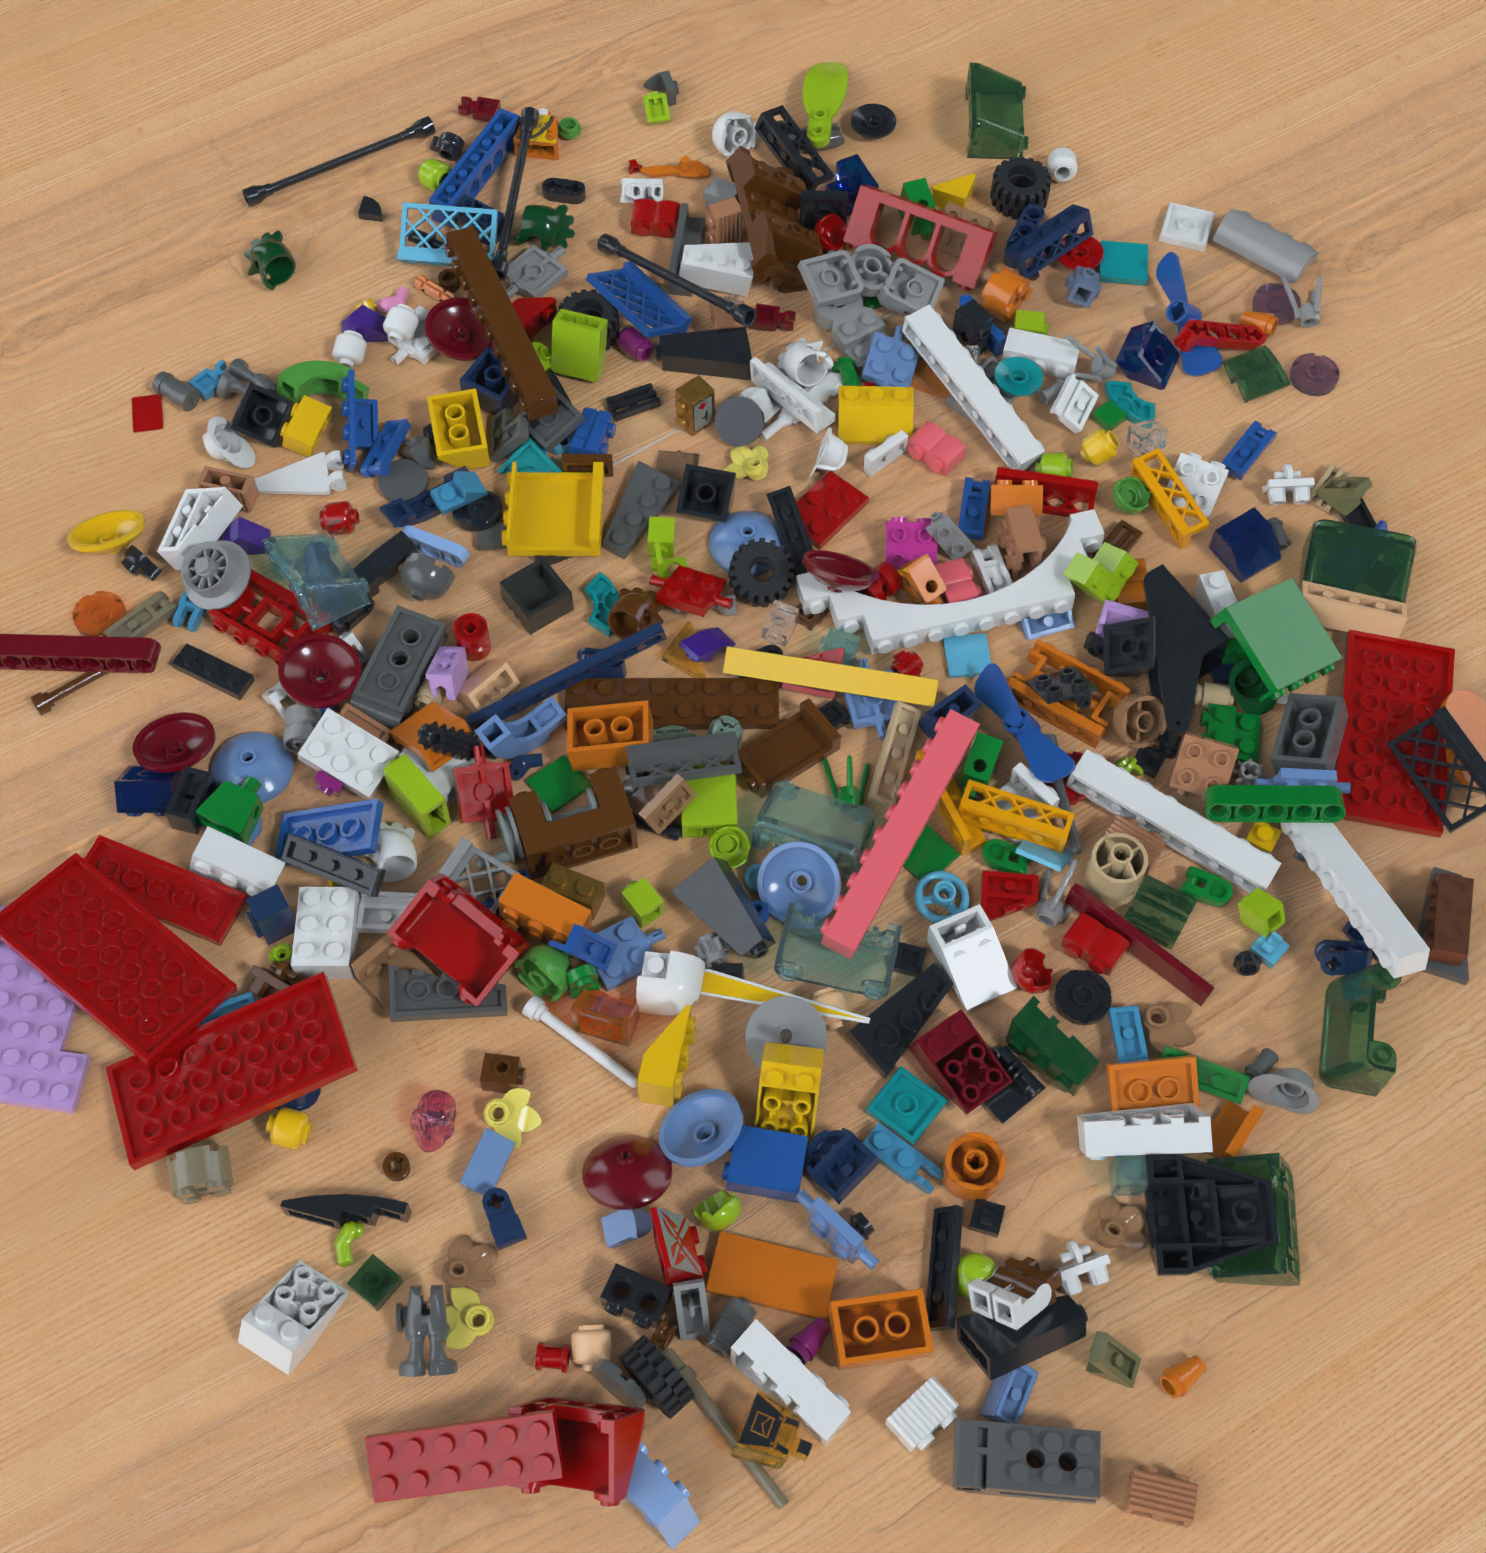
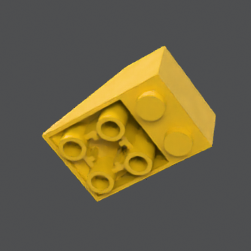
[637,1005,696,1108]
[755,1042,824,1143]

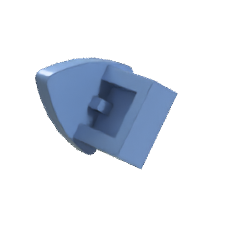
[601,1208,652,1248]

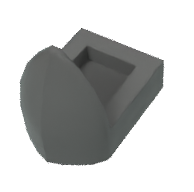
[643,70,679,106]
[399,435,437,469]

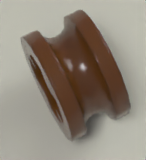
[438,269,460,293]
[382,1152,411,1181]
[651,1318,678,1351]

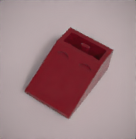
[908,1009,1013,1115]

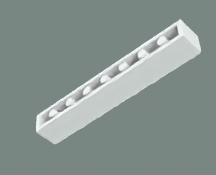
[902,304,1045,471]
[1066,749,1281,894]
[1280,823,1430,978]

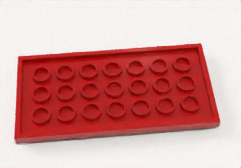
[1334,630,1455,838]
[0,853,237,1067]
[106,971,358,1171]

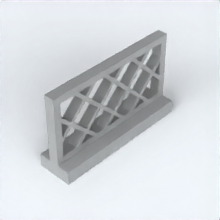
[438,837,521,914]

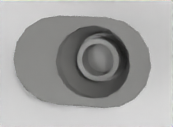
[1248,1068,1320,1114]

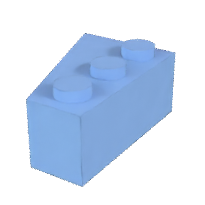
[626,1441,700,1550]

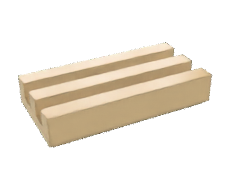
[1309,463,1354,513]

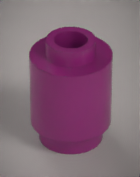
[618,327,654,362]

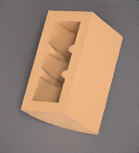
[457,659,520,713]

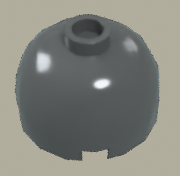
[401,553,455,602]

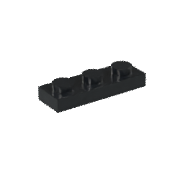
[172,643,255,700]

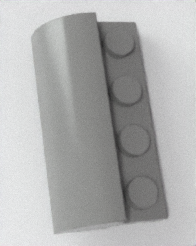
[1212,208,1319,284]

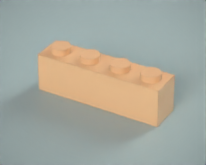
[1300,581,1408,638]

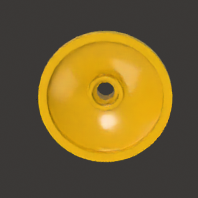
[67,509,145,555]

